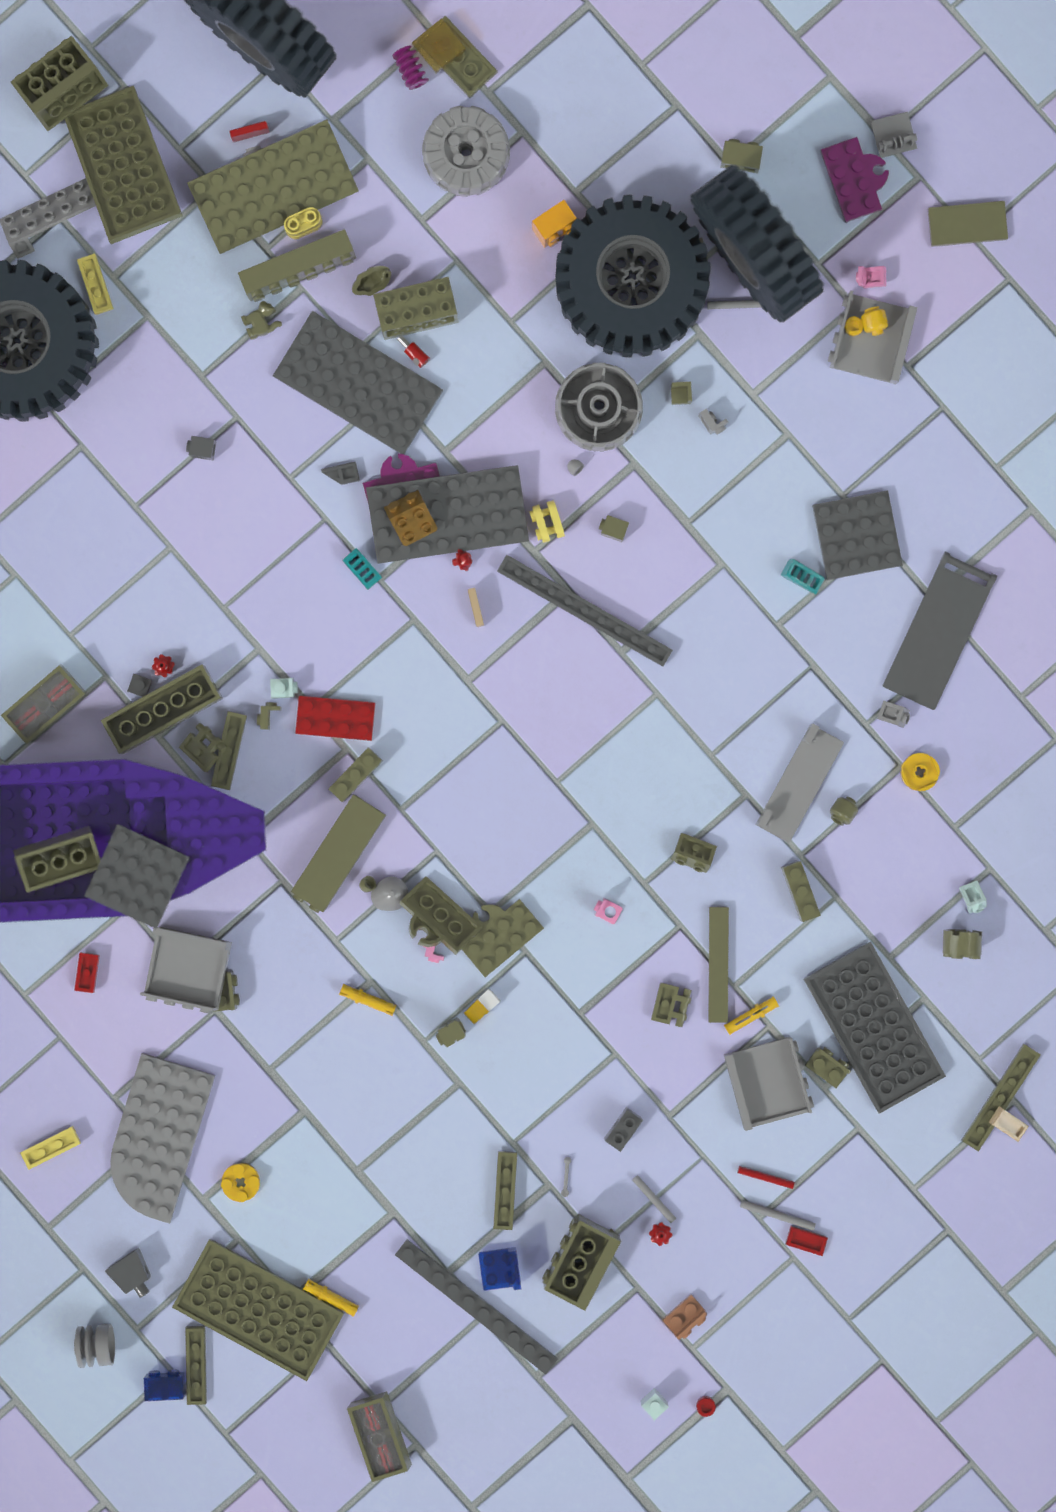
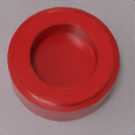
[696,1396,716,1417]

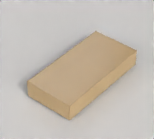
[468,588,484,628]
[989,1106,1029,1142]

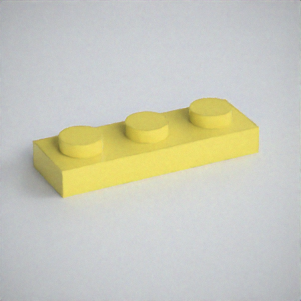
[77,254,114,315]
[20,1126,81,1170]

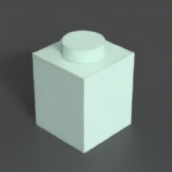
[640,1388,669,1421]

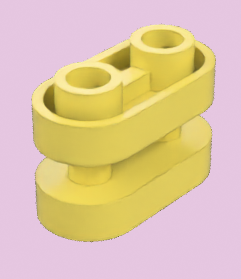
[284,207,322,239]
[529,500,565,543]

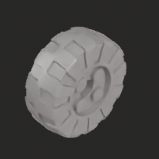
[422,106,510,197]
[555,362,643,452]

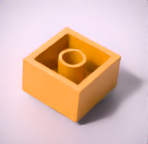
[532,200,577,248]

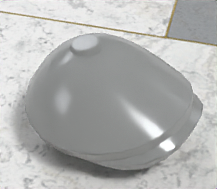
[371,877,408,911]

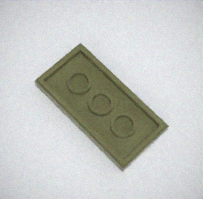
[418,16,498,98]
[928,201,1008,247]

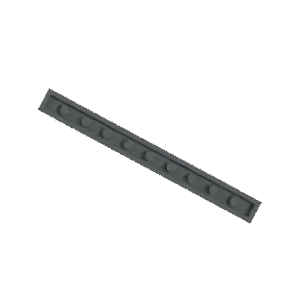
[497,555,673,667]
[395,1239,558,1375]

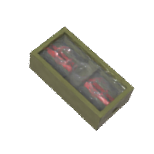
[1,664,87,744]
[347,1391,412,1482]

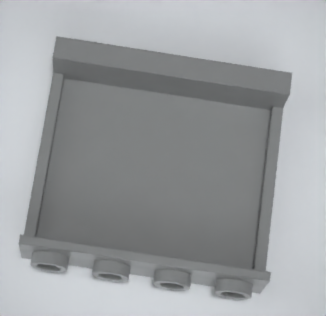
[140,927,232,1014]
[724,1037,814,1131]

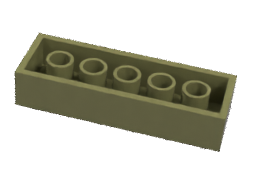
[238,229,356,302]
[101,664,223,754]

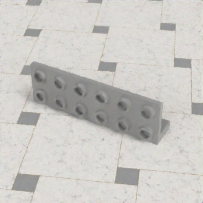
[0,178,96,259]
[755,724,844,843]

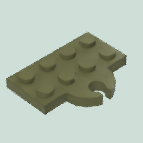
[399,876,482,955]
[462,899,544,977]

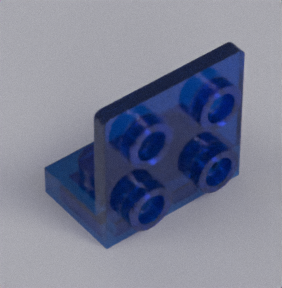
[478,1247,521,1291]

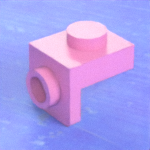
[856,266,886,288]
[423,936,445,963]

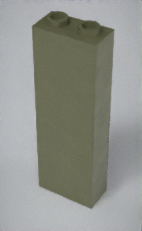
[291,794,386,913]

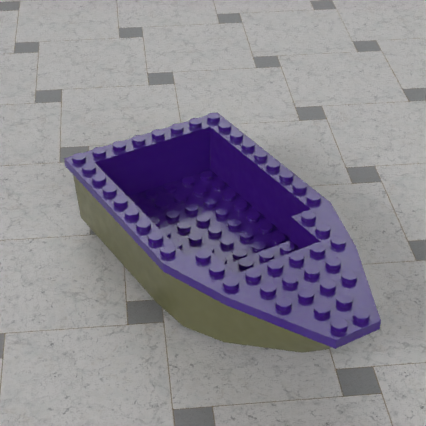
[0,759,267,923]

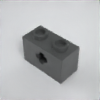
[604,1107,643,1152]

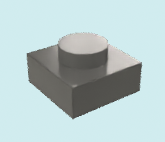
[127,673,153,697]

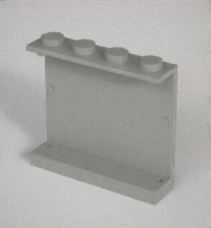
[828,290,918,384]

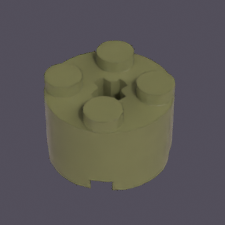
[942,929,982,959]

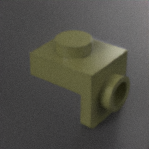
[257,702,282,730]

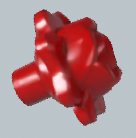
[452,549,472,571]
[151,654,175,678]
[649,1222,672,1246]

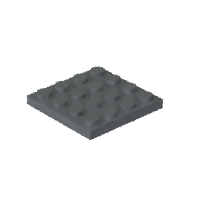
[812,490,903,580]
[85,824,190,929]

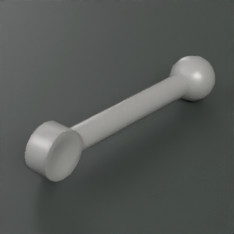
[561,1157,571,1197]

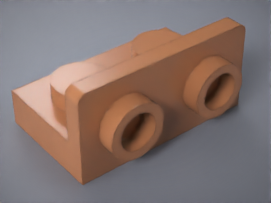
[662,1294,707,1340]

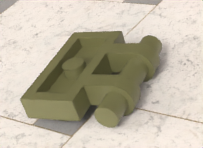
[179,723,227,772]
[651,982,692,1027]

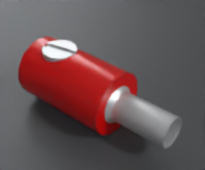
[397,335,430,368]

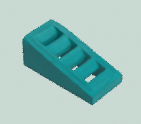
[342,548,382,590]
[781,559,825,595]

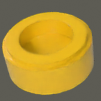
[844,316,864,336]

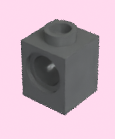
[186,436,216,461]

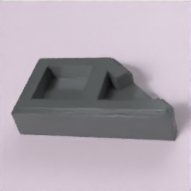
[321,462,360,485]

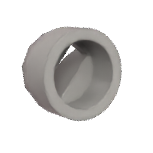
[567,459,584,476]

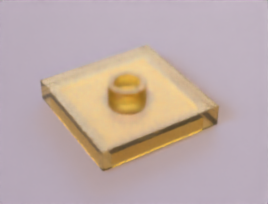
[412,18,466,73]

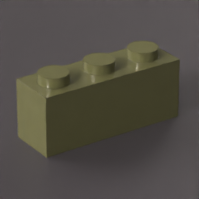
[329,747,383,802]
[781,861,821,922]

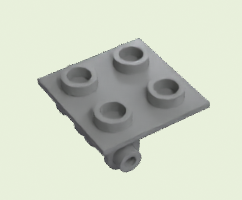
[871,112,917,158]

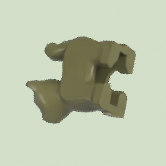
[241,301,282,340]

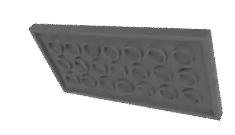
[273,311,443,454]
[366,465,529,564]
[803,942,946,1114]

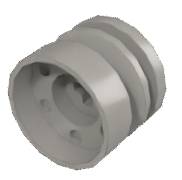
[74,1324,115,1368]

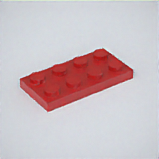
[295,696,376,741]

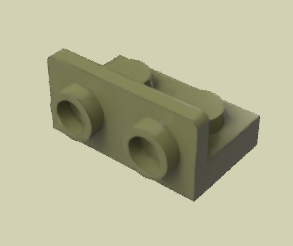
[671,833,717,873]
[213,971,240,1012]
[805,1047,851,1088]

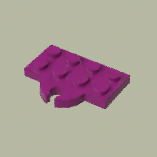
[820,137,889,223]
[363,454,440,501]

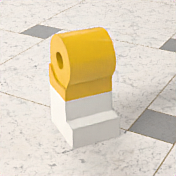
[464,988,500,1024]

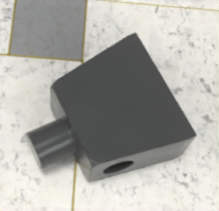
[105,1248,151,1298]

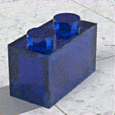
[143,1369,186,1401]

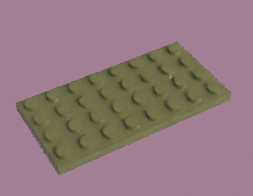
[65,85,183,244]
[187,119,359,254]
[172,1239,344,1381]

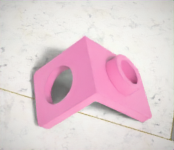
[594,898,622,924]

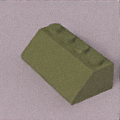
[13,826,101,892]

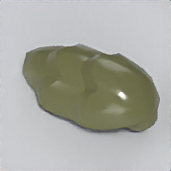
[352,265,392,296]

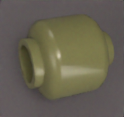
[830,796,858,826]

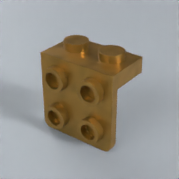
[384,490,437,546]

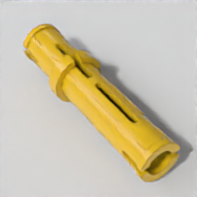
[339,983,397,1016]
[724,996,779,1035]
[303,1278,359,1317]

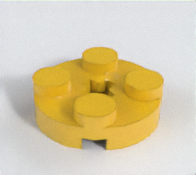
[900,753,940,791]
[221,1163,260,1202]

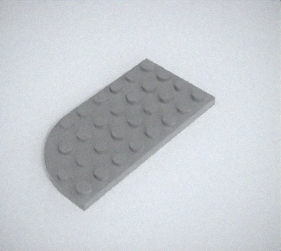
[110,1053,216,1224]

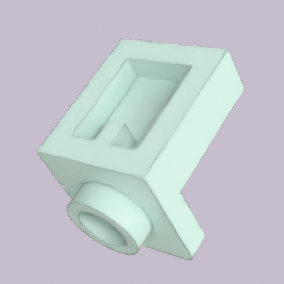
[270,678,298,699]
[959,881,987,914]

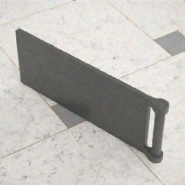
[882,551,997,710]

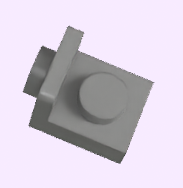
[698,409,728,435]
[877,701,910,728]

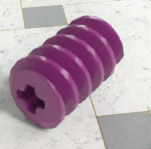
[392,45,429,90]

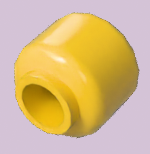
[861,306,888,336]

